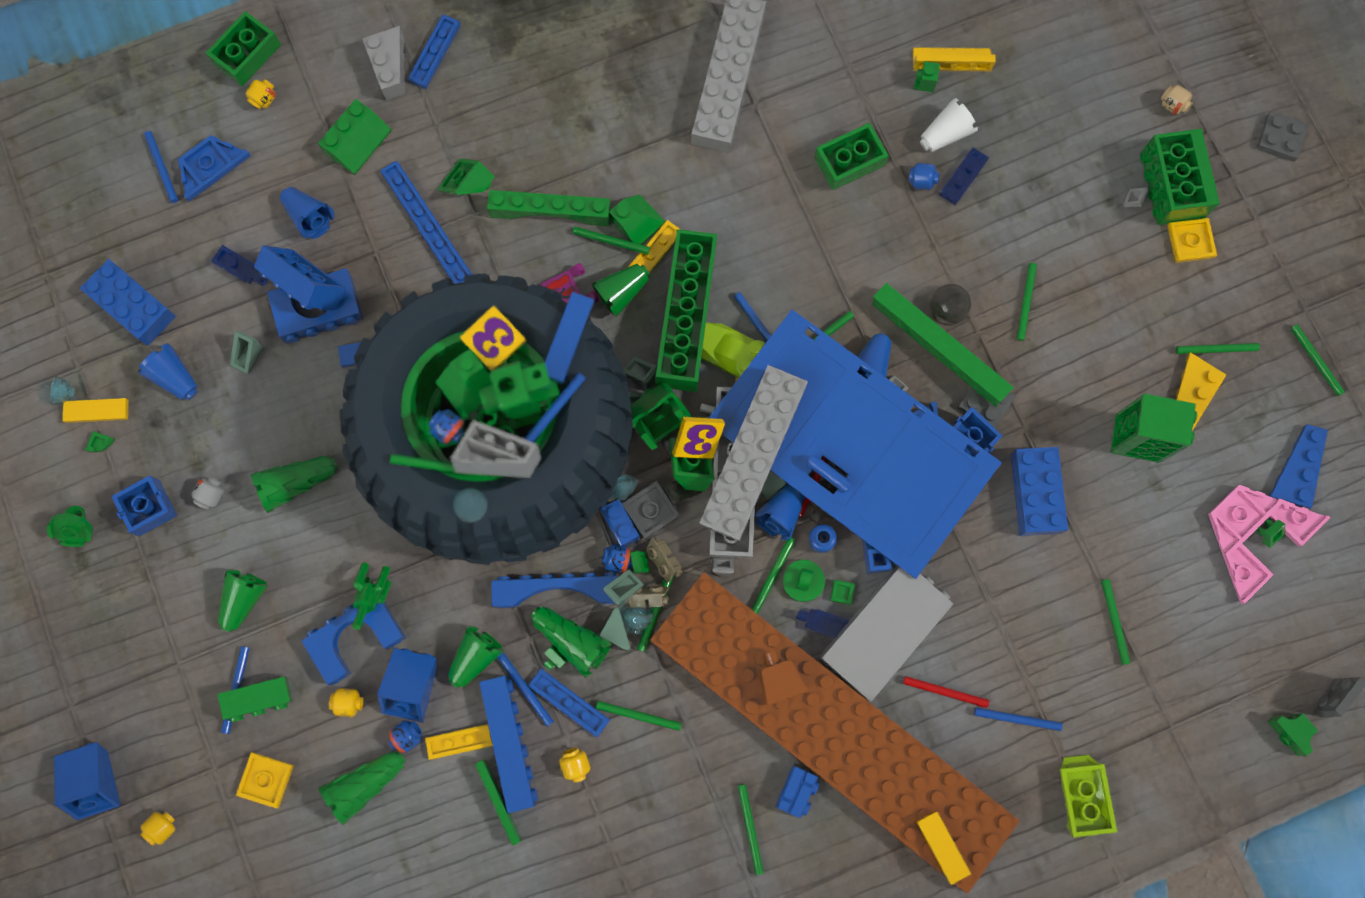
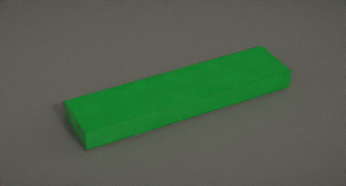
[475,760,523,846]

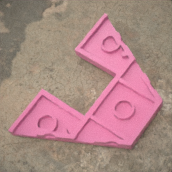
[1208,485,1330,604]

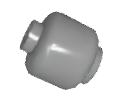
[191,477,224,509]

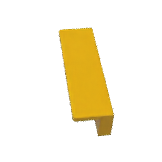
[913,48,996,71]

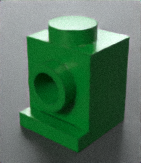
[914,61,940,93]

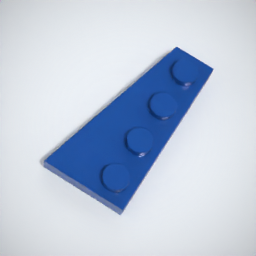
[1268,424,1328,510]

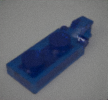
[211,245,267,286]
[796,608,850,638]

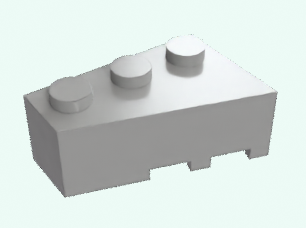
[363,26,405,101]
[451,421,541,478]

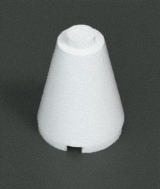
[920,98,978,152]

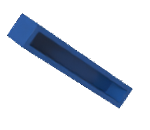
[479,676,538,813]

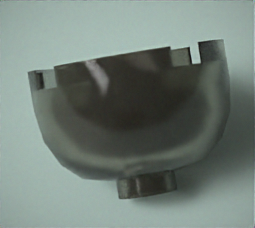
[929,284,971,326]

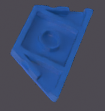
[178,135,251,202]

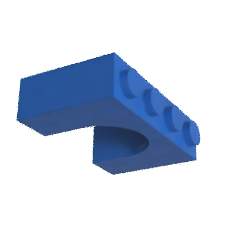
[267,268,364,343]
[302,602,407,686]

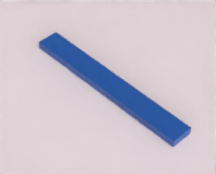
[380,160,472,283]

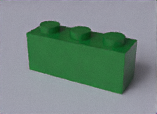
[217,676,293,723]

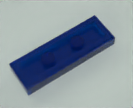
[939,147,989,206]

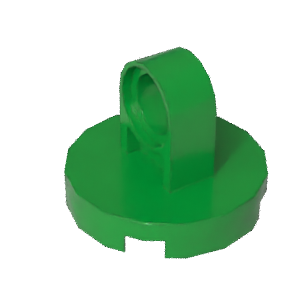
[46,506,94,547]
[782,560,825,603]

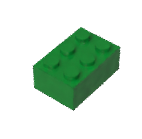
[205,11,281,87]
[814,122,889,190]

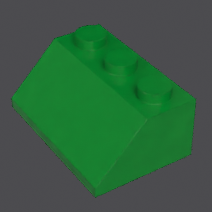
[318,98,392,175]

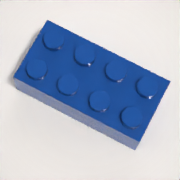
[254,245,346,311]
[80,259,176,346]
[1010,447,1068,536]

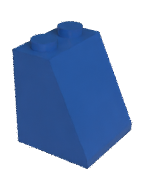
[377,648,437,723]
[54,742,120,821]

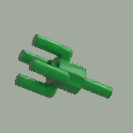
[352,562,392,630]

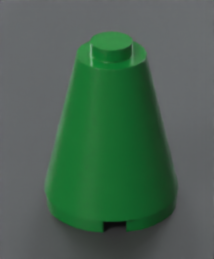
[591,264,650,317]
[217,569,268,632]
[448,625,504,688]

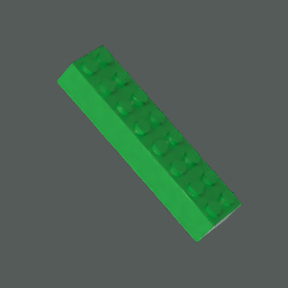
[655,229,718,392]

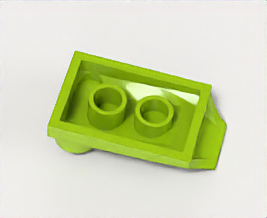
[701,322,765,379]
[1060,755,1117,837]

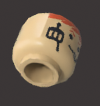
[1161,85,1193,115]

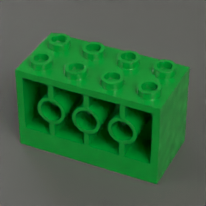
[1140,128,1220,226]
[1110,394,1197,463]

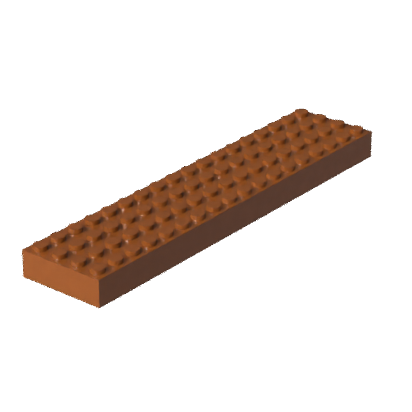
[650,573,1020,894]

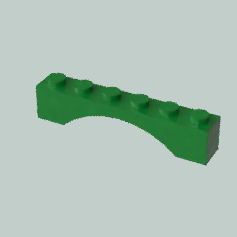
[487,190,611,226]

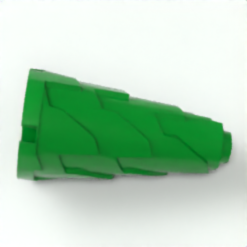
[250,455,338,513]
[531,606,612,678]
[318,750,406,825]

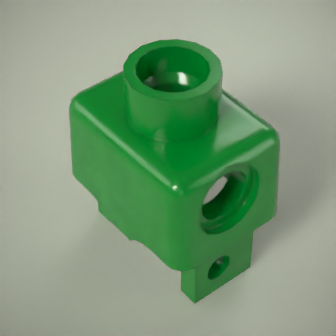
[479,361,560,419]
[631,382,691,451]

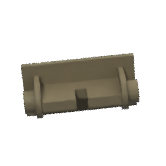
[646,538,683,583]
[626,584,669,608]

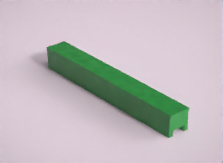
[872,282,1014,407]

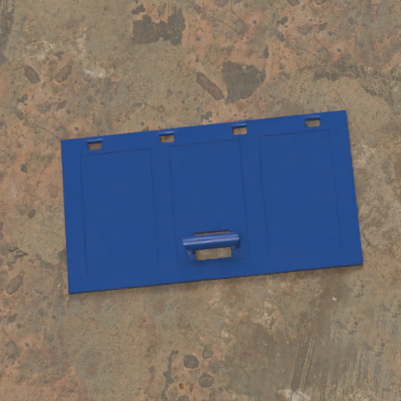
[709,309,1002,579]

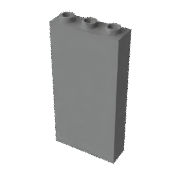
[818,566,953,702]

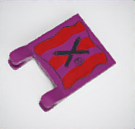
[539,263,599,304]

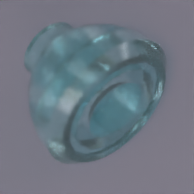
[50,376,75,405]
[613,474,638,500]
[453,489,487,522]
[623,607,653,634]

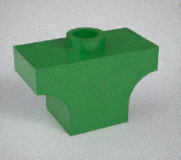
[1267,713,1318,756]

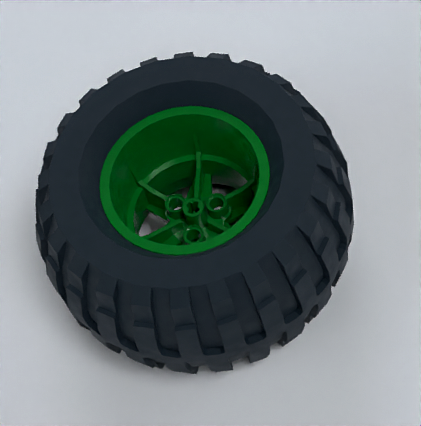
[339,273,633,565]

